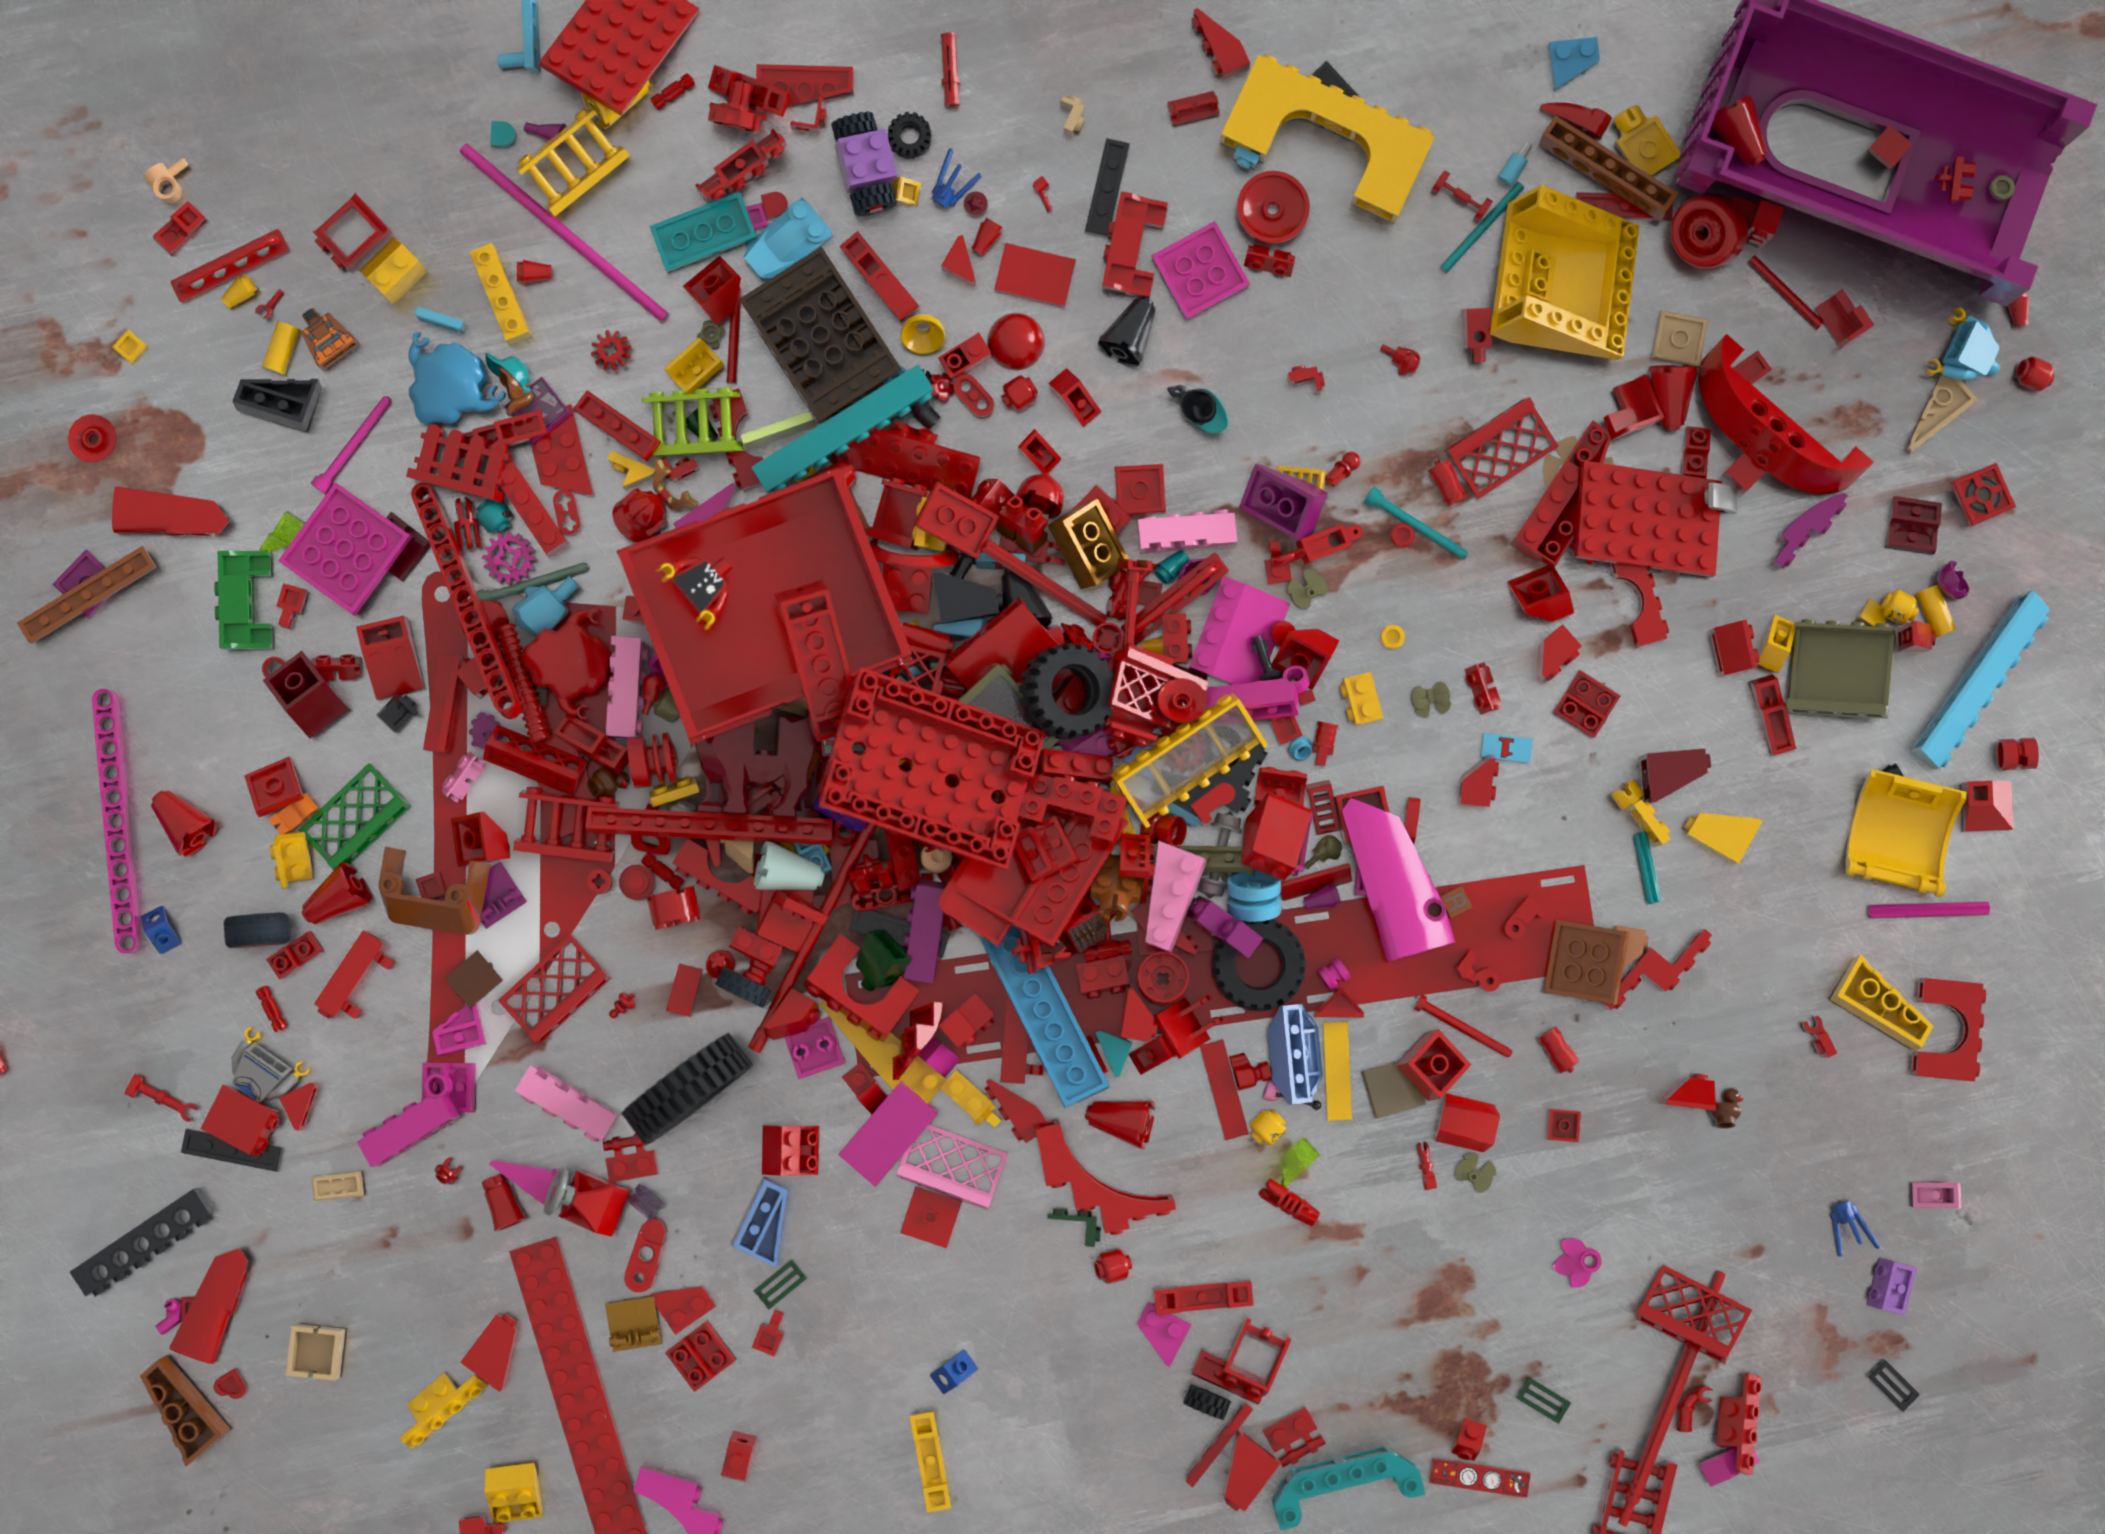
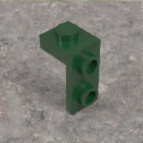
[1047,1209,1101,1247]

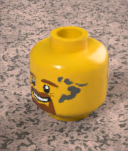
[1250,1109,1286,1145]

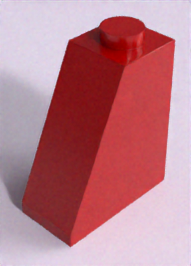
[460,1313,519,1392]

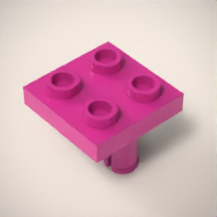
[784,1017,845,1079]

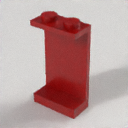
[1103,644,1174,747]

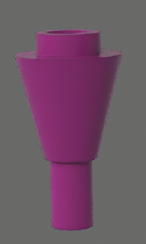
[524,122,566,147]

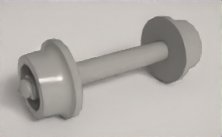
[1198,811,1242,899]

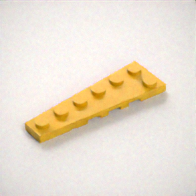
[819,1000,947,1103]

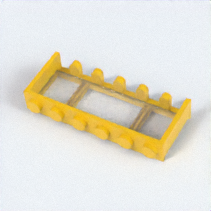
[1111,693,1268,828]

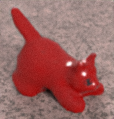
[1105,564,1157,621]

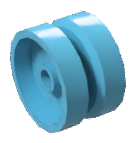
[1227,870,1281,922]

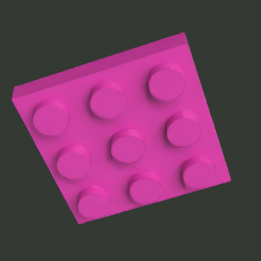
[1151,221,1250,320]

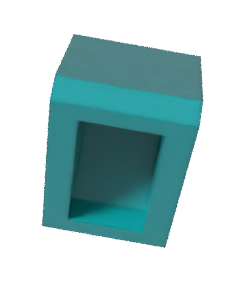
[1095,1029,1132,1078]

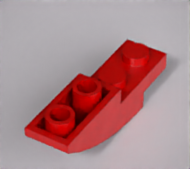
[839,231,919,322]

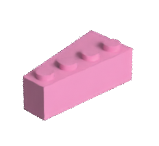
[1137,509,1238,554]
[606,636,649,739]
[1145,841,1207,952]

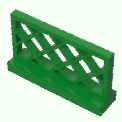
[298,763,411,870]

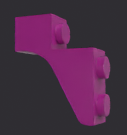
[1186,895,1263,958]

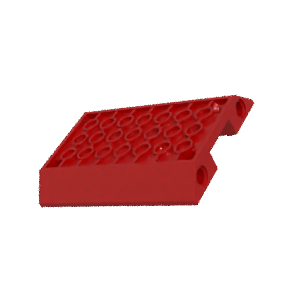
[819,667,1046,870]

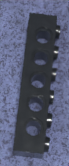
[70,1188,214,1297]

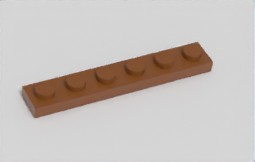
[17,546,157,644]

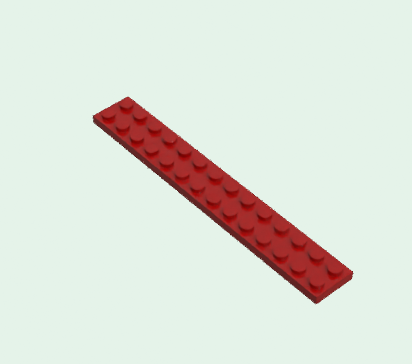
[509,1236,648,1534]

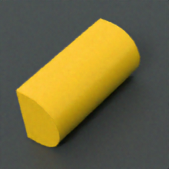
[261,321,301,376]
[1915,585,1957,637]

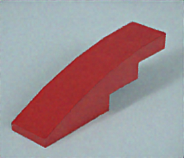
[459,410,547,461]

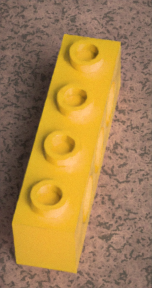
[469,243,532,345]

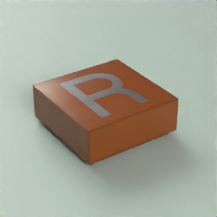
[1440,886,1473,919]

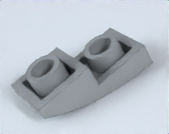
[1705,483,1737,513]

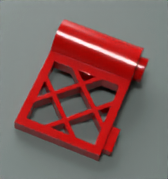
[889,622,954,695]

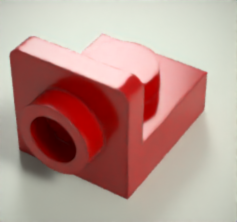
[662,457,700,483]

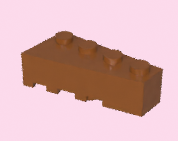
[140,1355,231,1467]

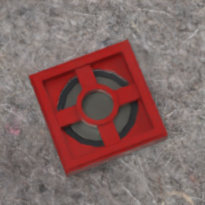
[1950,462,2016,527]

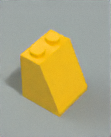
[359,237,428,305]

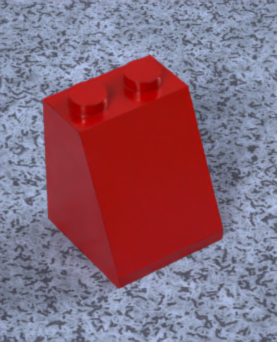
[1241,792,1312,881]
[1223,1429,1280,1512]

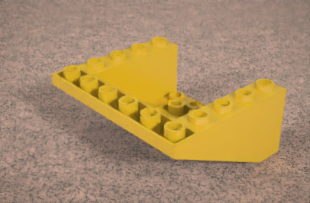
[1490,184,1640,360]

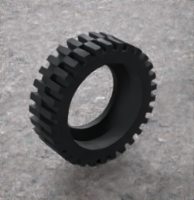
[621,1033,753,1146]

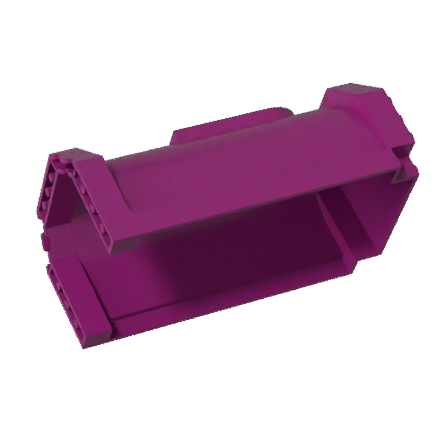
[1675,0,2097,307]

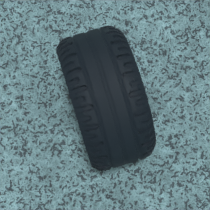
[223,912,290,948]

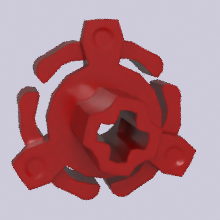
[708,81,767,133]

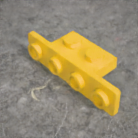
[400,1373,487,1448]

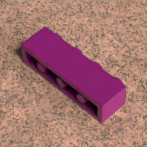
[904,879,948,983]

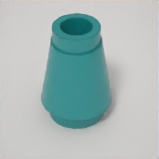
[1154,549,1190,584]

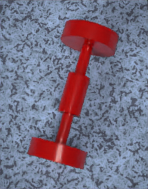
[1431,170,1493,222]

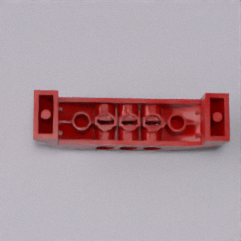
[1699,334,1874,494]

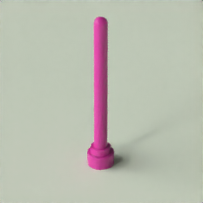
[310,396,391,495]

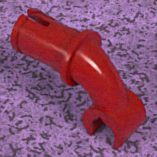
[1676,1385,1713,1432]

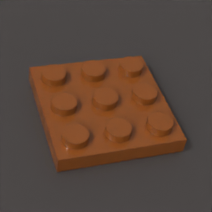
[1544,920,1629,1005]

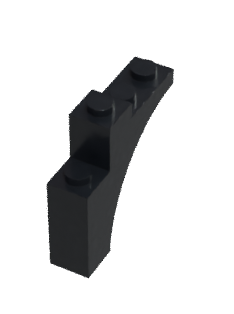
[1149,744,1268,817]

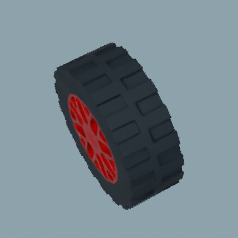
[715,967,772,1008]

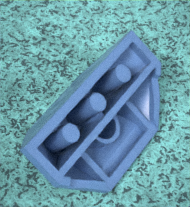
[1267,1004,1323,1104]

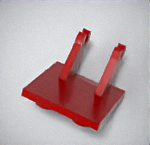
[1154,994,1225,1059]

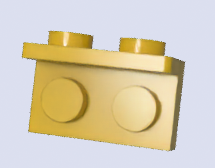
[1339,672,1383,726]
[270,832,314,889]

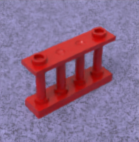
[513,787,620,863]
[1592,1448,1678,1534]

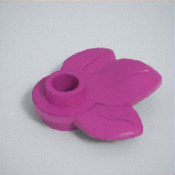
[1553,1239,1602,1288]

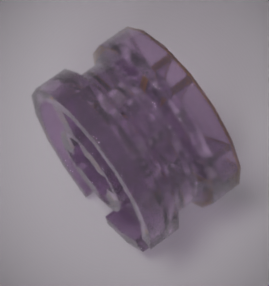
[626,1183,665,1221]

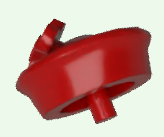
[706,950,735,979]

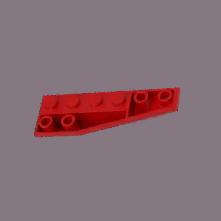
[1510,420,1611,566]

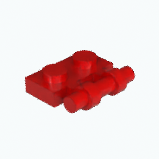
[603,1133,659,1183]
[1262,1406,1326,1468]

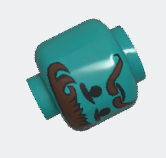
[476,499,512,533]

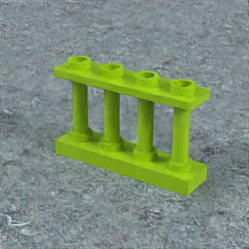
[642,387,744,457]

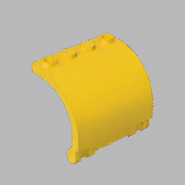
[1845,769,1967,898]

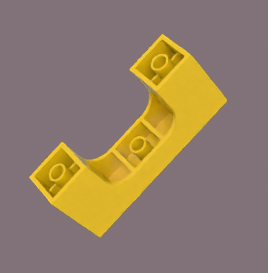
[1220,54,1435,224]

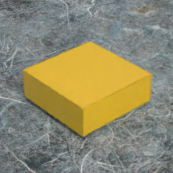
[112,330,148,364]

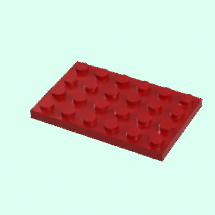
[539,0,699,116]
[1574,461,1722,577]

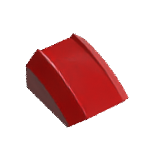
[1433,1093,1500,1153]

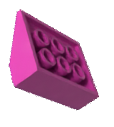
[1188,576,1290,685]

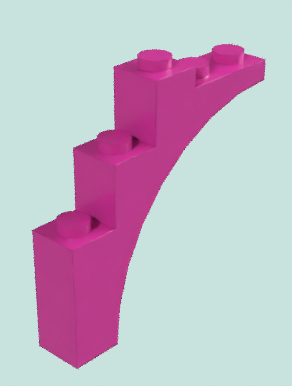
[633,1465,723,1534]

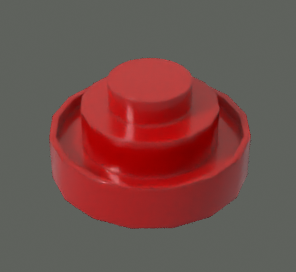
[619,864,655,900]

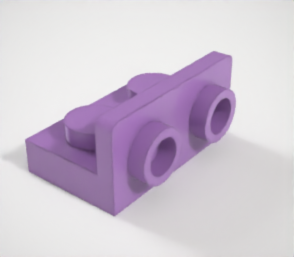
[1867,1258,1917,1315]

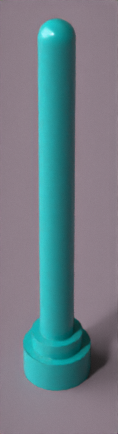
[1363,486,1468,559]

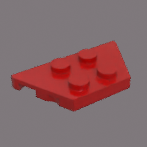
[530,404,594,496]

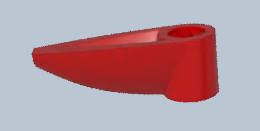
[1539,102,1612,140]

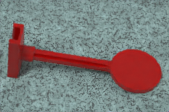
[1106,558,1152,681]

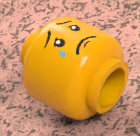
[1880,589,1919,625]

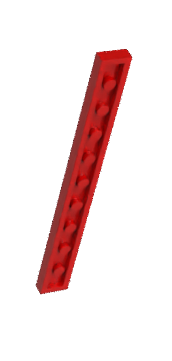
[585,807,833,845]

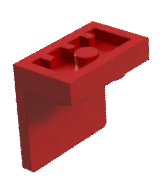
[1119,833,1155,903]
[756,890,828,952]

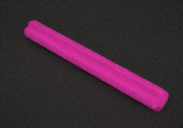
[1868,902,1990,918]

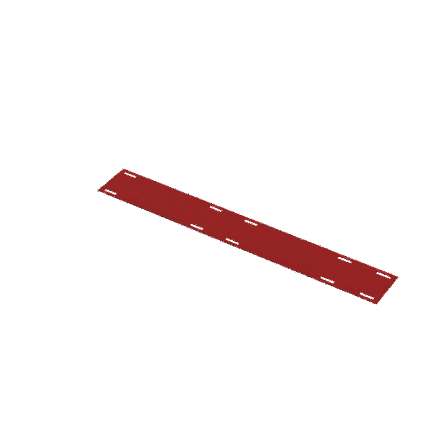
[844,865,1594,1076]

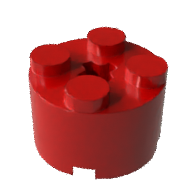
[646,886,701,930]

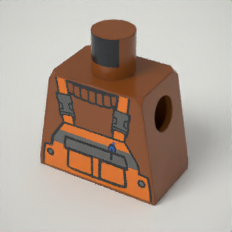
[301,308,360,370]

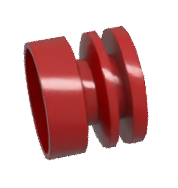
[627,732,678,789]
[1137,951,1189,1006]

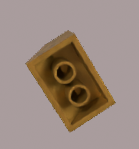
[1047,499,1129,589]

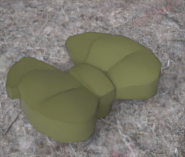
[1287,568,1328,609]
[1412,681,1451,718]
[1454,1153,1496,1193]

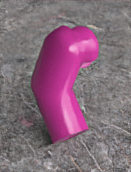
[155,1299,181,1335]

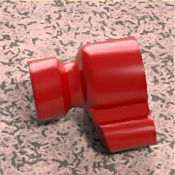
[1229,1053,1272,1091]

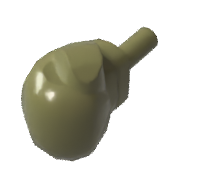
[1304,835,1342,869]

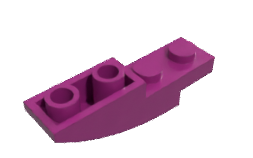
[1770,493,1848,569]

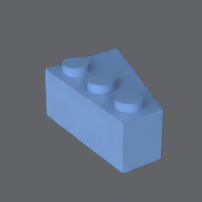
[730,1177,787,1268]

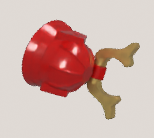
[612,458,698,543]

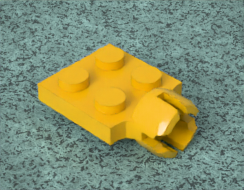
[1613,104,1681,176]
[1611,779,1670,847]

